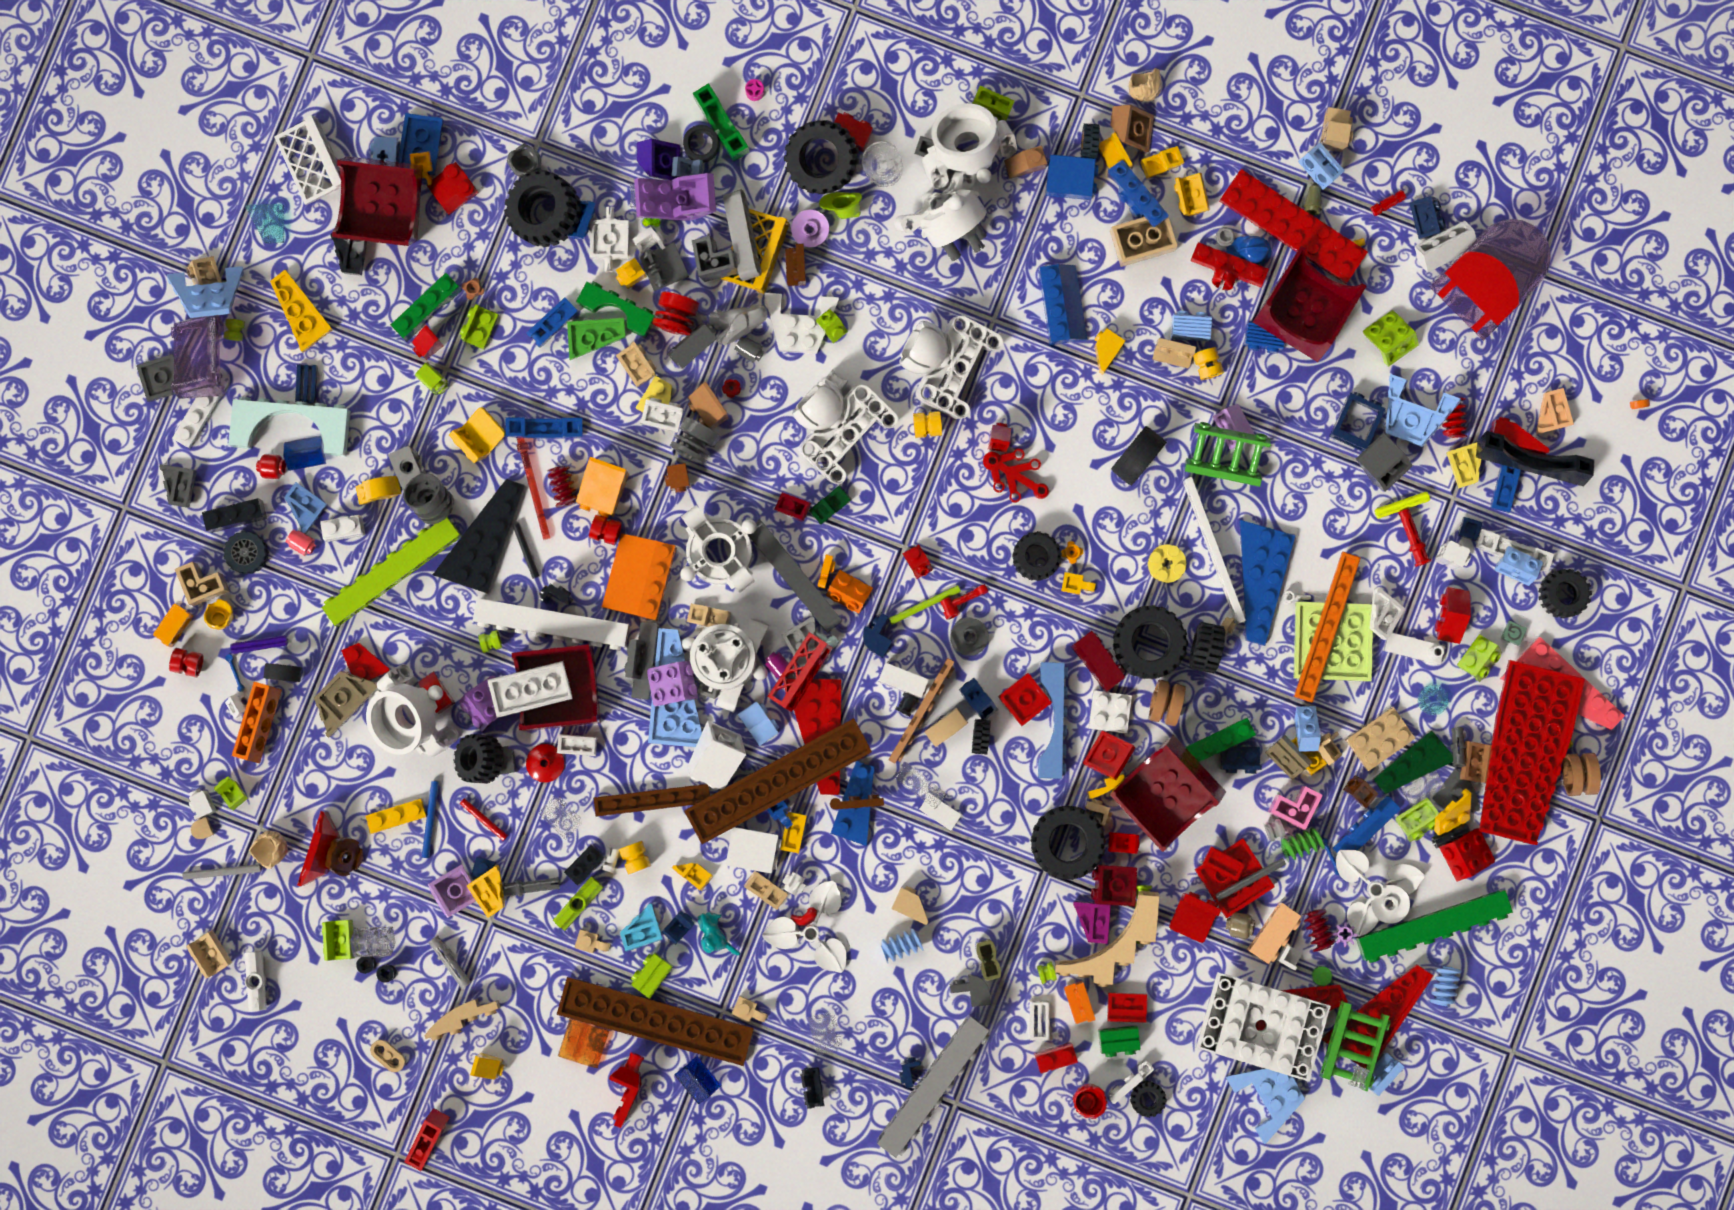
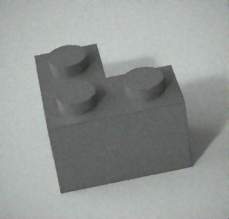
[692,236,738,282]

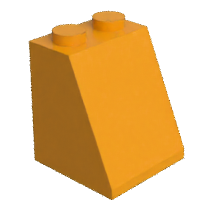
[576,457,629,518]

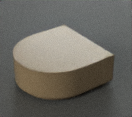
[191,817,214,839]

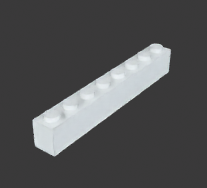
[473,598,630,651]

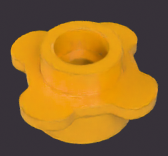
[1061,541,1083,564]

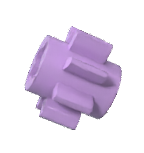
[1333,923,1358,948]

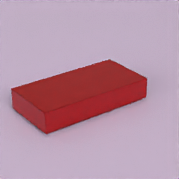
[1202,846,1246,881]

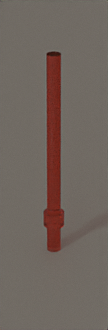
[516,438,550,540]

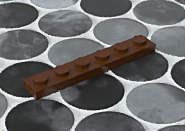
[593,784,710,817]

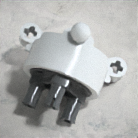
[895,171,987,261]

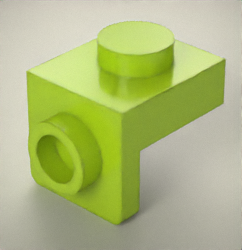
[816,309,848,344]
[214,776,248,811]

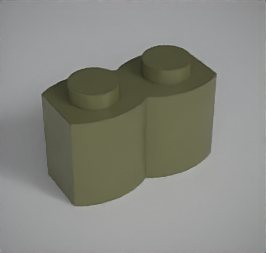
[976,939,1001,981]

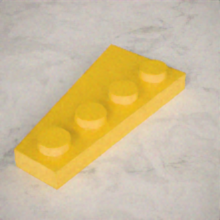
[270,270,333,353]

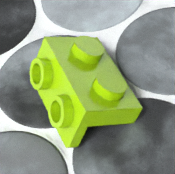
[1457,634,1502,682]
[322,920,355,961]

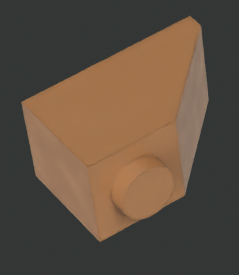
[1004,146,1047,179]

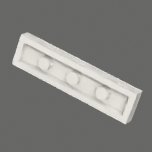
[172,373,229,448]

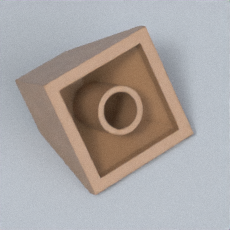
[1110,105,1154,152]

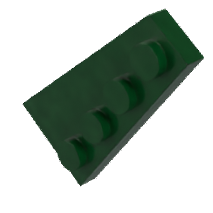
[1372,730,1453,794]

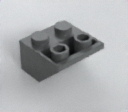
[1356,433,1413,492]

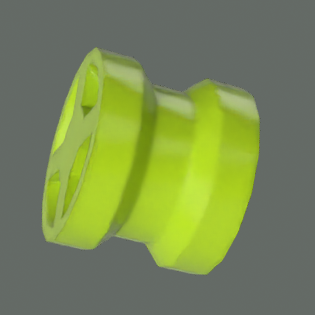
[1037,962,1057,984]

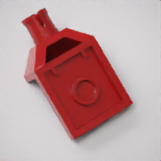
[609,1052,644,1128]

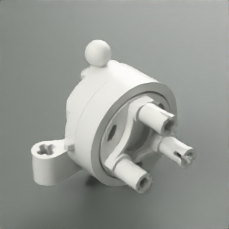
[682,619,769,713]

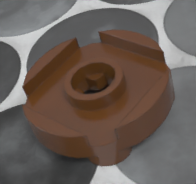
[325,837,363,876]

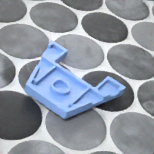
[167,266,244,318]
[1386,374,1461,447]
[1225,1068,1305,1144]

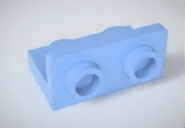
[1494,546,1543,586]
[1369,1053,1404,1096]

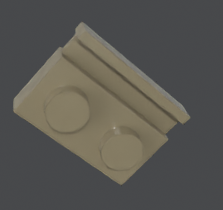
[1265,735,1312,780]

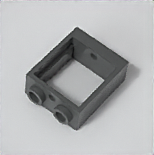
[667,323,717,369]

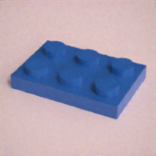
[398,113,444,175]

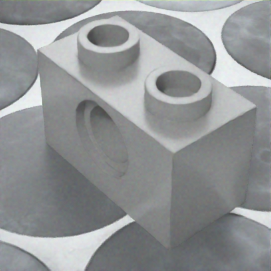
[388,445,426,490]

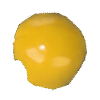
[204,599,234,630]

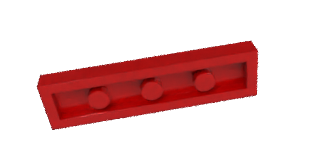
[767,632,833,712]

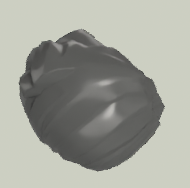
[507,143,541,178]

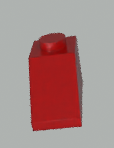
[412,325,444,360]
[418,671,455,714]

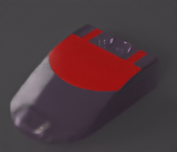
[1428,219,1551,341]

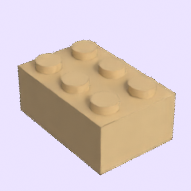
[1110,211,1178,267]

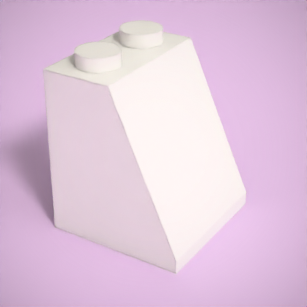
[687,721,746,790]

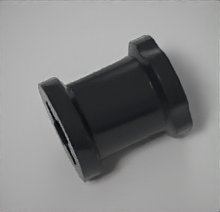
[895,692,919,717]
[356,955,377,974]
[376,964,397,983]

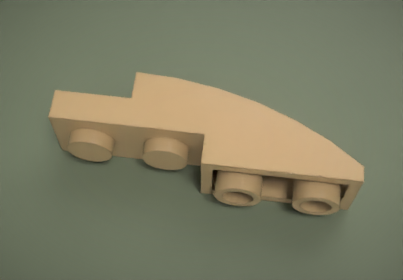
[424,998,500,1041]

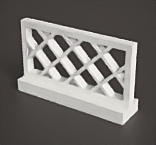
[274,115,341,205]

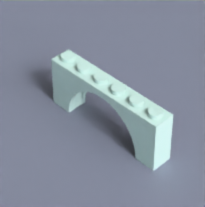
[228,397,351,457]

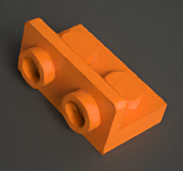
[1064,981,1096,1024]

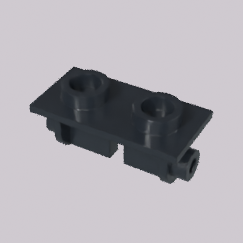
[800,1067,825,1109]

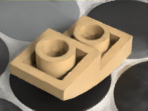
[924,707,968,747]

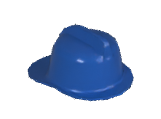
[1226,236,1272,266]

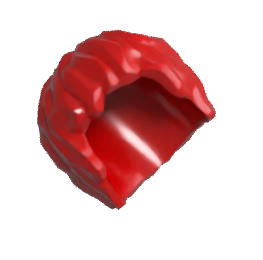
[1072,1084,1108,1119]

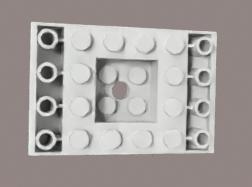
[1196,972,1331,1081]

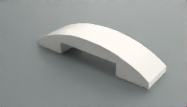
[1476,529,1554,572]

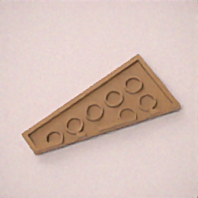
[888,658,955,764]

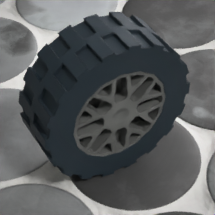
[223,531,269,574]

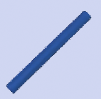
[421,781,439,858]

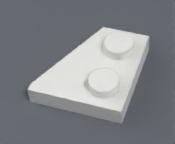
[1370,587,1406,640]

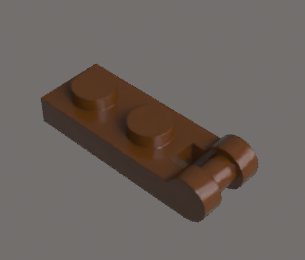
[830,794,884,810]

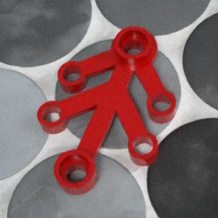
[983,449,1049,503]

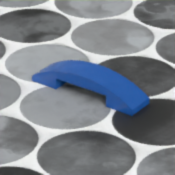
[505,417,583,439]

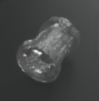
[1348,1065,1370,1089]

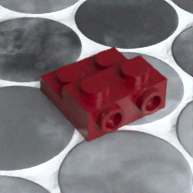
[1091,865,1138,906]

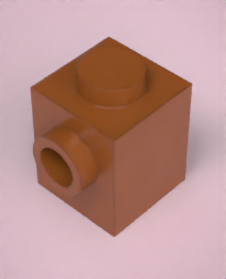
[665,463,690,493]

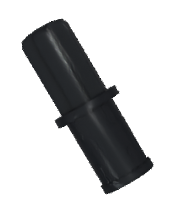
[1431,823,1470,848]

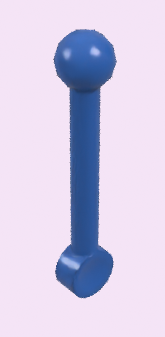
[225,654,245,692]
[1322,838,1339,875]

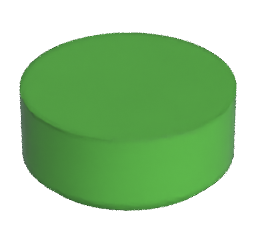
[1312,966,1332,986]

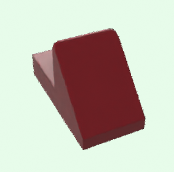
[774,492,811,522]

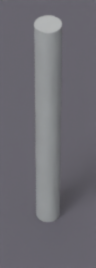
[182,864,261,880]

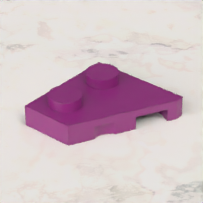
[1073,902,1111,944]

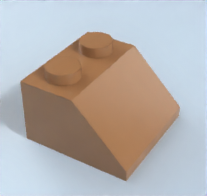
[688,382,729,430]

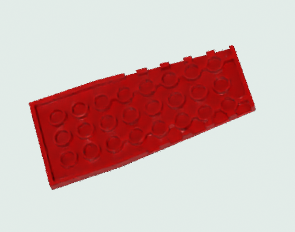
[1479,660,1585,845]

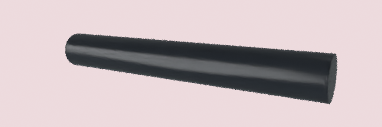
[512,523,540,579]

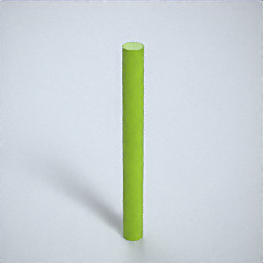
[889,585,961,625]

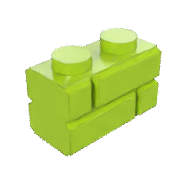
[631,953,674,999]

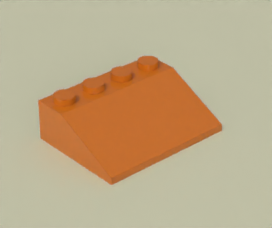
[602,533,677,621]

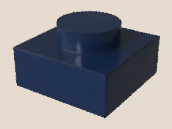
[1457,517,1483,541]
[471,857,496,877]

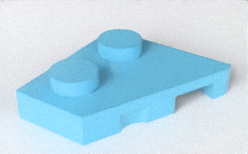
[620,904,663,952]

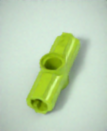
[553,876,604,931]

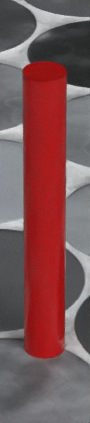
[460,798,508,841]

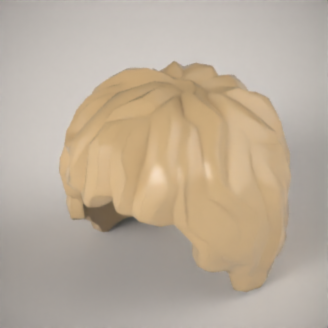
[1128,68,1162,102]
[249,831,288,869]

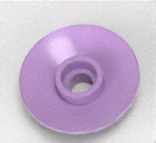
[791,210,829,248]

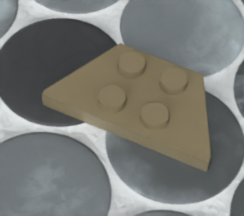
[314,671,378,738]

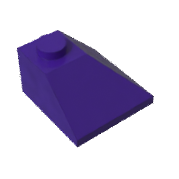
[637,138,680,180]

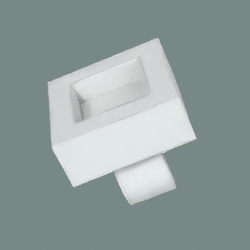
[225,694,247,719]

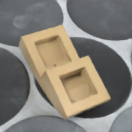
[687,603,731,627]
[744,870,788,910]

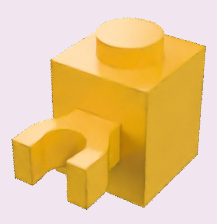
[616,258,647,289]

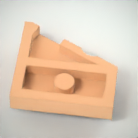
[1536,388,1574,435]

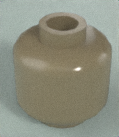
[1226,912,1255,939]

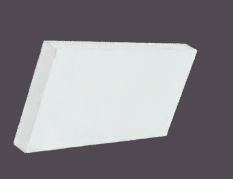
[488,661,573,718]

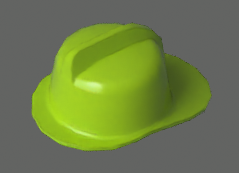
[819,192,862,219]

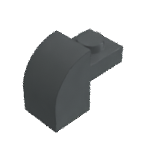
[949,974,991,1007]

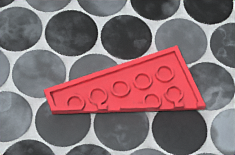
[1500,637,1625,730]

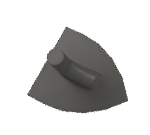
[1432,768,1479,813]

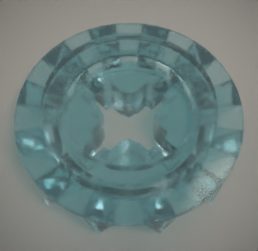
[1418,685,1449,715]

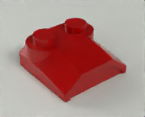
[426,162,479,215]

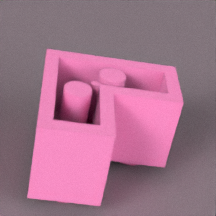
[1268,786,1323,830]

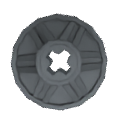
[670,417,720,465]
[403,473,454,524]

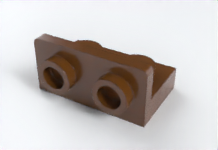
[785,243,806,286]

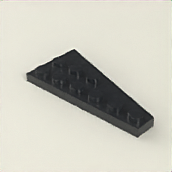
[432,479,525,594]

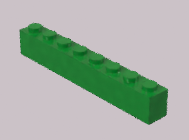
[1356,890,1513,963]

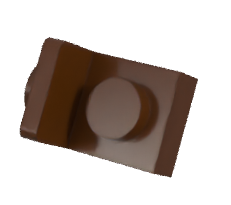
[1343,775,1378,808]

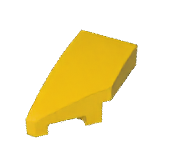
[671,863,713,891]

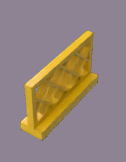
[720,209,790,294]

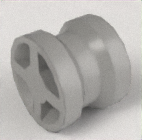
[1264,819,1286,842]

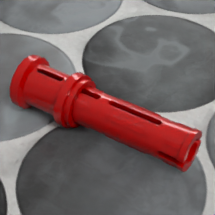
[1398,508,1432,567]

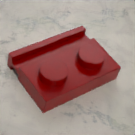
[1107,992,1147,1023]

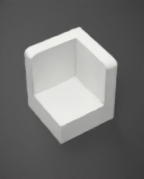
[1276,944,1303,971]

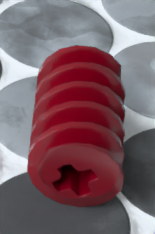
[547,466,578,508]
[1302,909,1336,952]

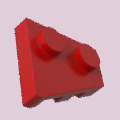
[341,643,390,680]

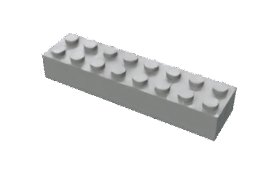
[877,1014,990,1158]

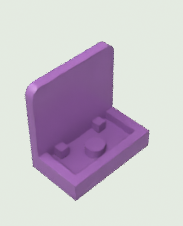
[647,661,698,706]
[459,676,499,732]

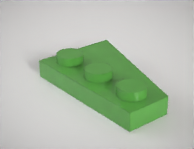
[567,318,626,361]

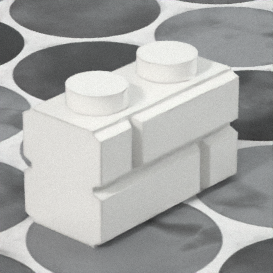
[320,515,365,542]
[1435,541,1471,570]

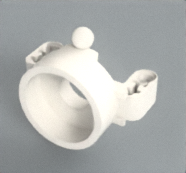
[922,103,1017,189]
[680,505,757,593]
[366,664,459,757]

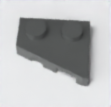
[159,464,197,508]

